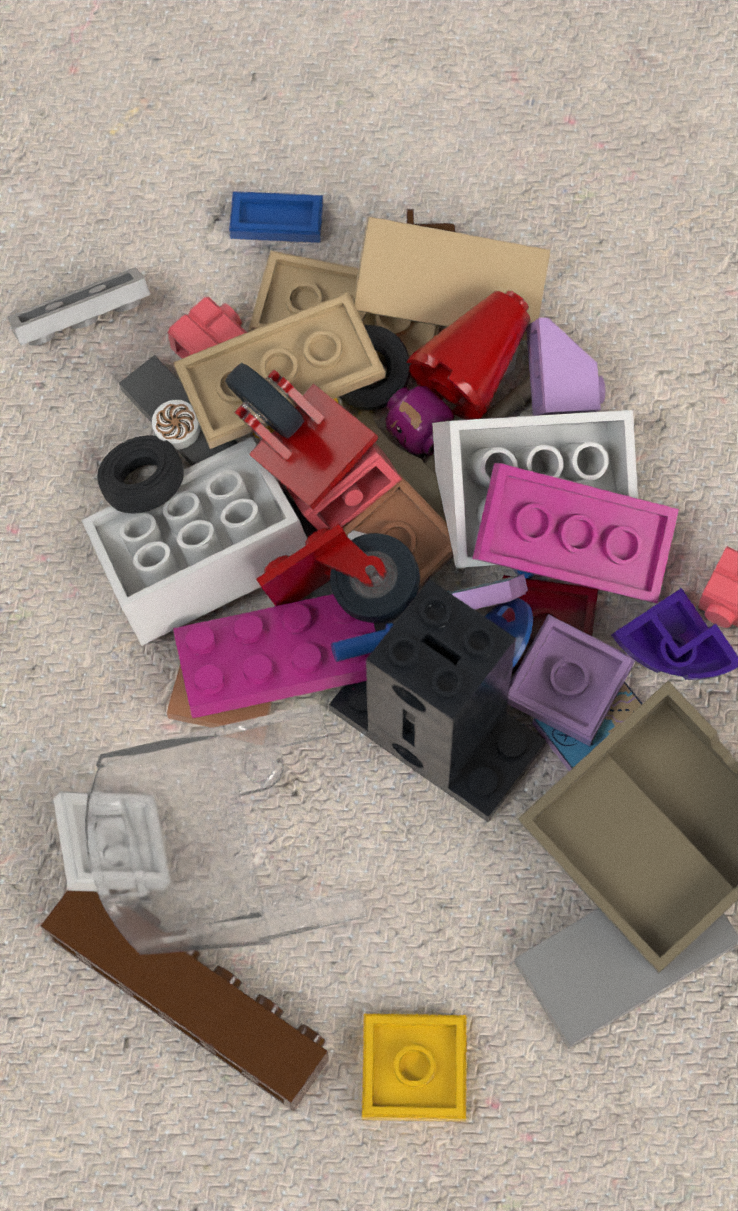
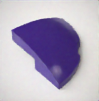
[611,588,738,680]

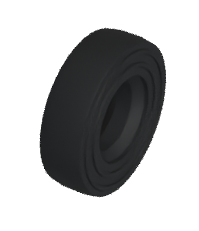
[339,325,411,410]
[97,435,184,514]

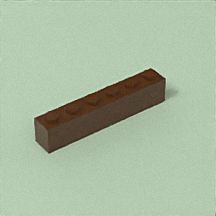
[40,890,329,1111]

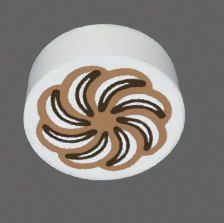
[152,400,201,450]

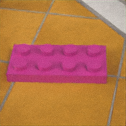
[472,463,679,603]
[173,593,376,719]

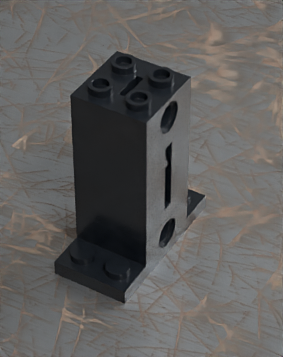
[329,579,546,822]

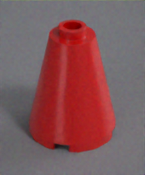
[406,290,531,420]

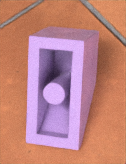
[526,318,605,416]

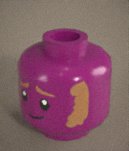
[385,386,455,456]

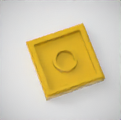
[362,1014,467,1122]

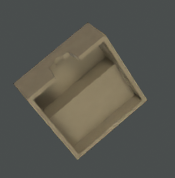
[518,680,738,974]

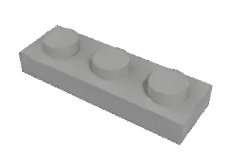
[8,267,151,346]

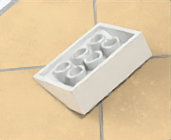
[432,410,638,568]
[81,436,307,645]

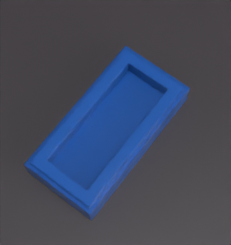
[229,191,323,243]

